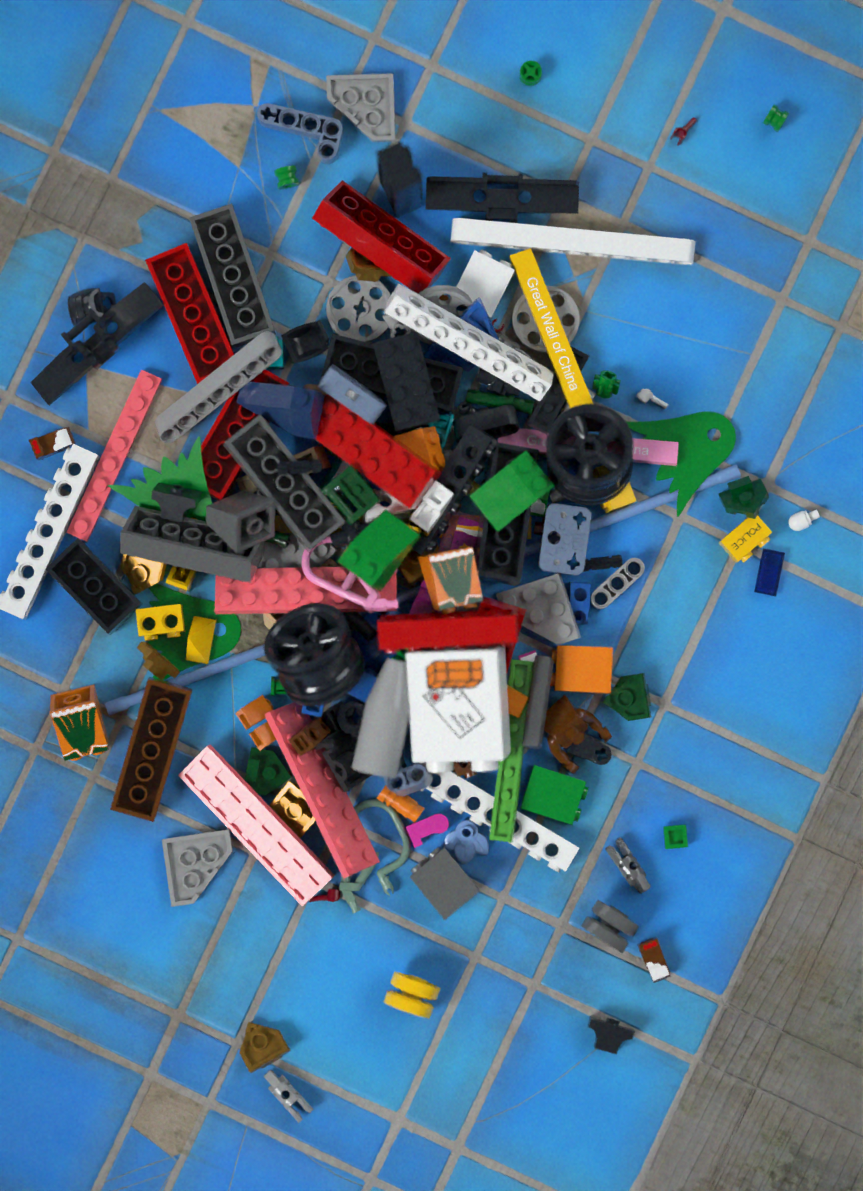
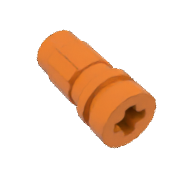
[376,785,425,823]

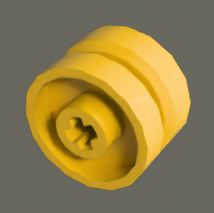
[384,971,441,1019]

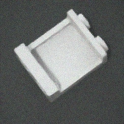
[457,250,515,320]

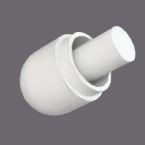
[789,509,820,531]

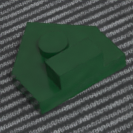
[718,476,769,519]
[603,673,652,721]
[245,747,292,796]

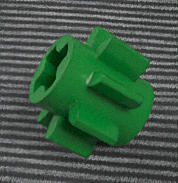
[592,370,621,399]

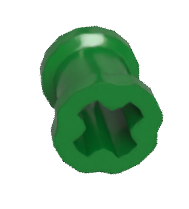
[271,676,286,696]

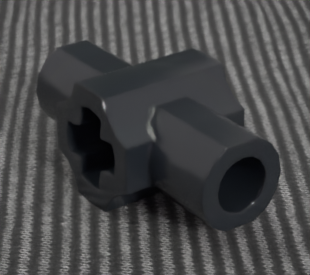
[476,368,520,396]
[330,520,373,548]

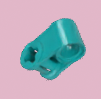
[428,413,454,452]

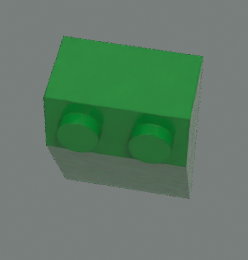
[469,451,554,532]
[338,509,421,591]

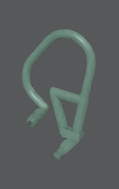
[339,799,411,914]

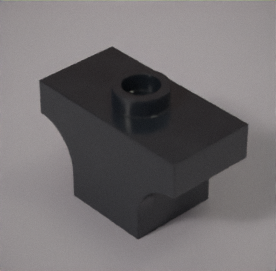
[151,483,202,522]
[587,1017,635,1054]

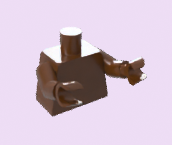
[543,695,612,774]

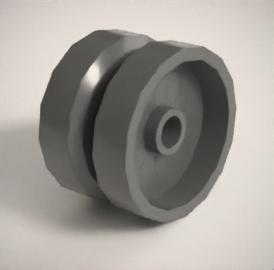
[581,900,640,953]

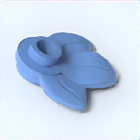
[444,820,489,864]

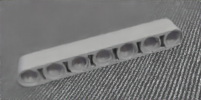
[155,331,282,443]

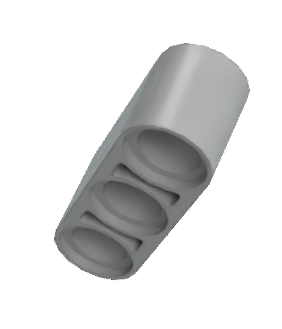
[590,558,645,610]

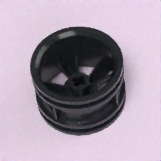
[546,404,633,505]
[264,603,365,706]

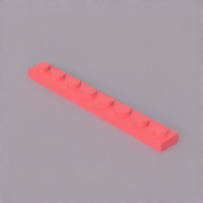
[66,370,162,542]

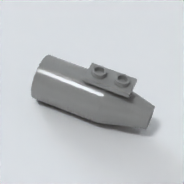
[352,658,410,778]

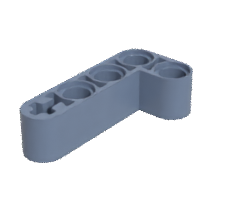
[257,103,343,164]
[384,753,433,796]

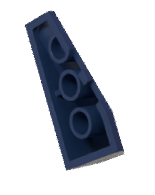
[237,382,325,440]

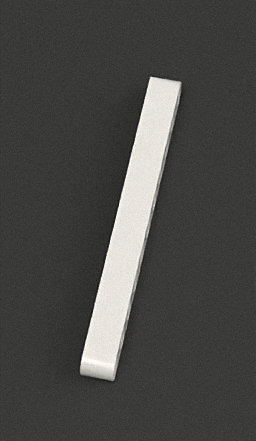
[451,218,695,265]

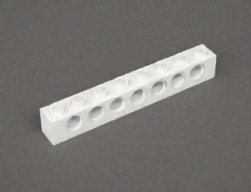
[384,284,554,401]
[0,444,100,620]
[416,762,579,873]

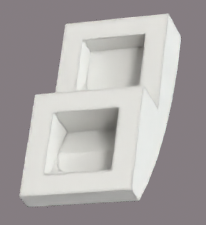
[409,481,454,534]

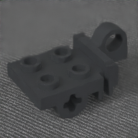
[315,701,373,792]

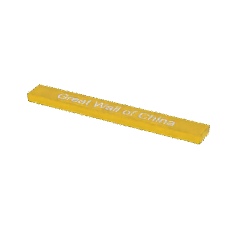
[509,248,593,408]

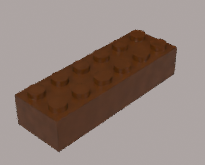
[110,676,193,822]

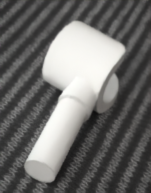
[636,389,668,409]

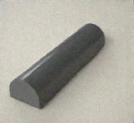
[522,656,554,749]

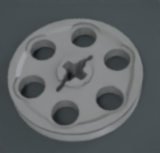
[326,276,391,342]
[409,285,473,345]
[512,286,580,354]

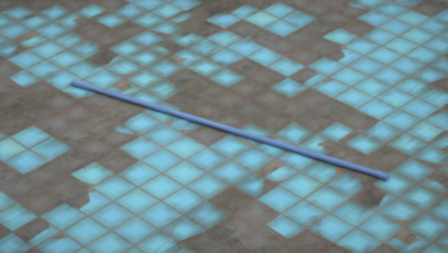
[105,464,741,716]

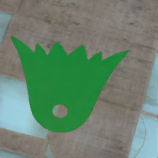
[627,412,736,517]
[108,436,212,521]
[145,583,241,680]

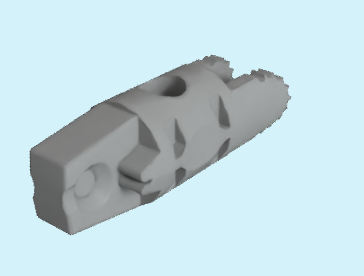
[264,1070,314,1123]

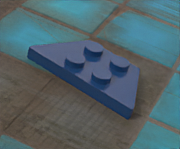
[423,297,499,372]

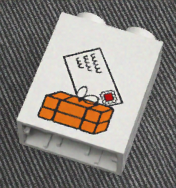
[406,644,511,773]

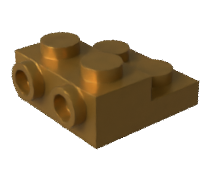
[269,777,316,839]

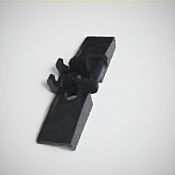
[426,172,579,223]
[30,282,164,406]

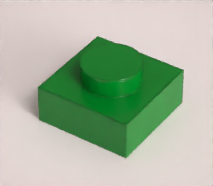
[663,824,688,849]

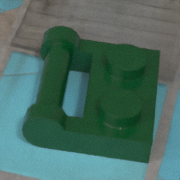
[320,464,381,525]

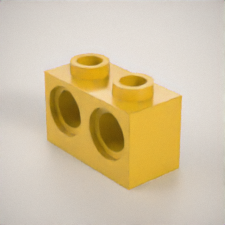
[135,604,185,641]

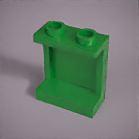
[520,765,589,825]

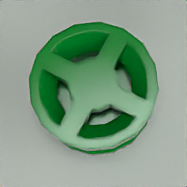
[519,60,542,86]
[763,104,789,132]
[274,166,300,189]

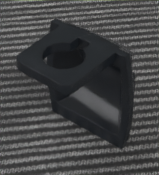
[68,288,116,326]
[281,320,329,364]

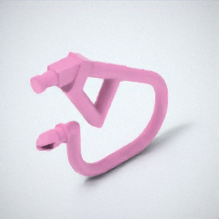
[302,535,398,613]

